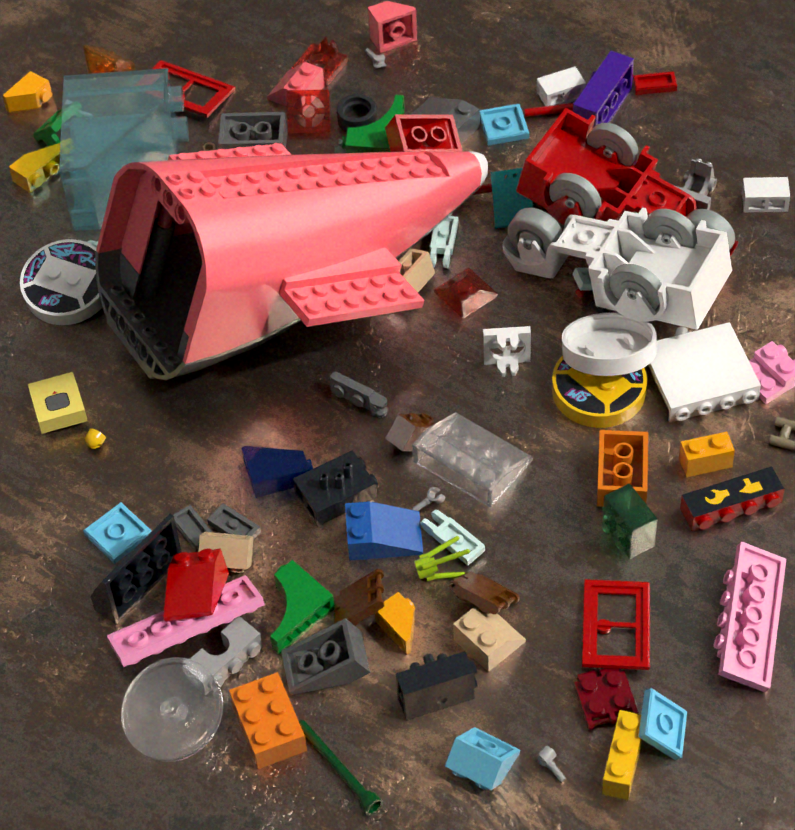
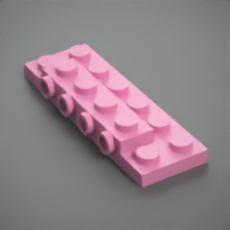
[714,542,786,692]
[107,575,265,667]

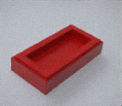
[632,71,677,95]

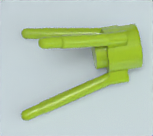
[414,536,470,582]

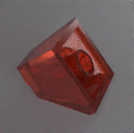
[434,268,498,319]

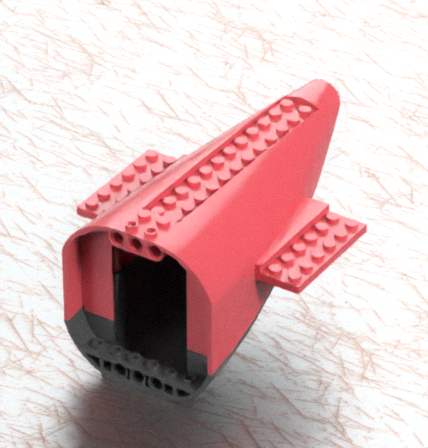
[95,143,488,380]

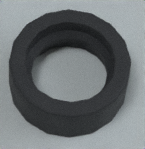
[336,94,377,131]

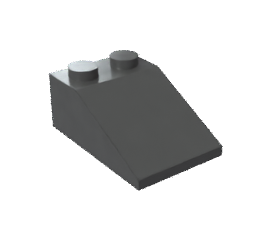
[411,97,480,144]
[218,112,287,149]
[281,618,371,695]

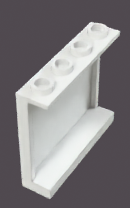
[648,322,761,423]

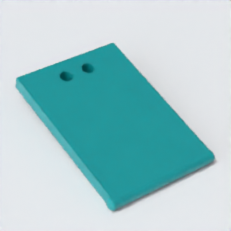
[491,168,533,229]

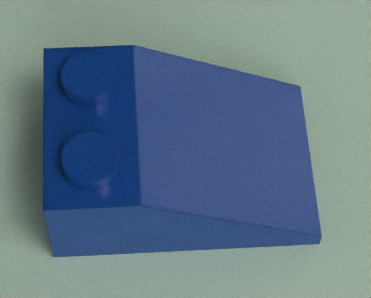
[345,501,423,561]

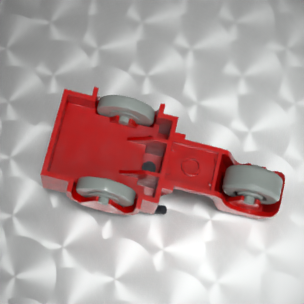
[516,108,739,256]

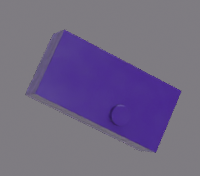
[573,51,634,129]

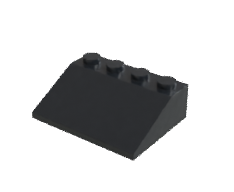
[90,514,182,625]

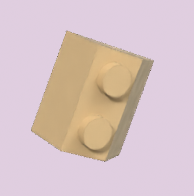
[453,608,526,672]

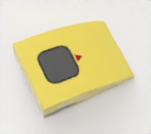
[28,372,88,434]

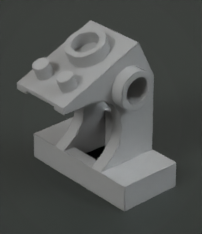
[674,158,717,210]

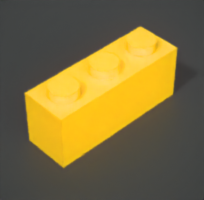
[602,710,642,800]

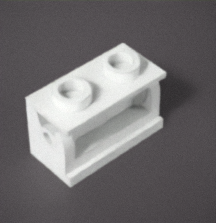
[537,67,586,106]
[742,177,790,212]

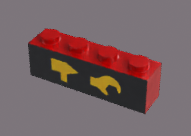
[680,466,785,531]

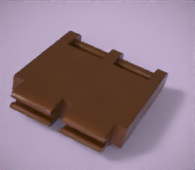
[334,569,384,626]
[449,572,520,614]

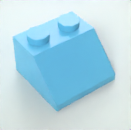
[445,727,520,790]

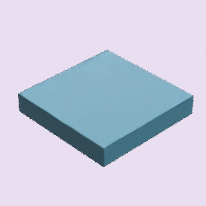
[480,104,529,146]
[83,502,152,564]
[639,688,687,760]

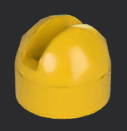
[85,428,106,449]

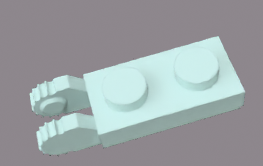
[430,216,459,268]
[420,509,485,566]

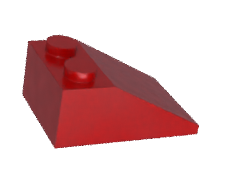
[385,115,463,152]
[163,548,229,622]

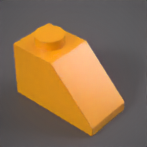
[2,71,52,112]
[375,592,415,655]

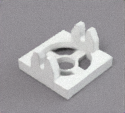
[483,326,531,377]

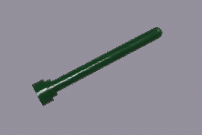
[299,720,383,815]

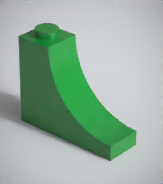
[342,95,405,153]
[270,560,334,655]

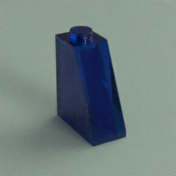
[241,446,313,498]

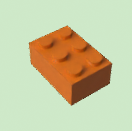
[597,430,648,508]
[229,672,307,769]

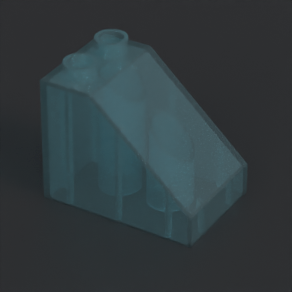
[59,68,189,231]

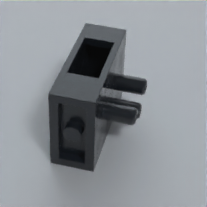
[293,450,378,527]
[396,651,478,721]

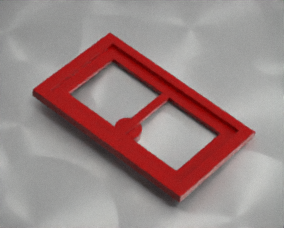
[132,60,235,118]
[582,579,650,670]

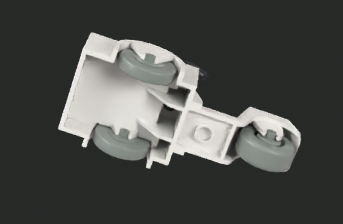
[503,208,732,330]

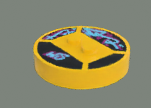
[552,356,647,428]

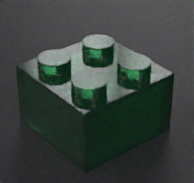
[602,483,657,559]

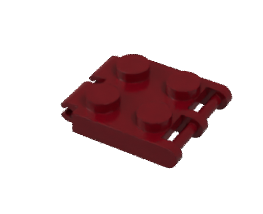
[574,668,639,730]

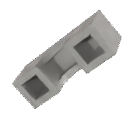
[183,616,263,696]

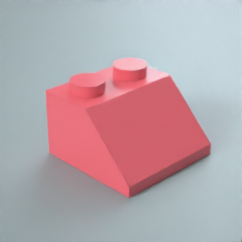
[368,1,417,53]
[267,62,324,113]

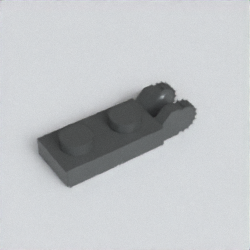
[330,371,388,419]

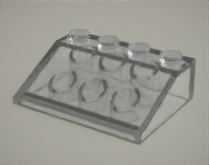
[412,412,533,508]

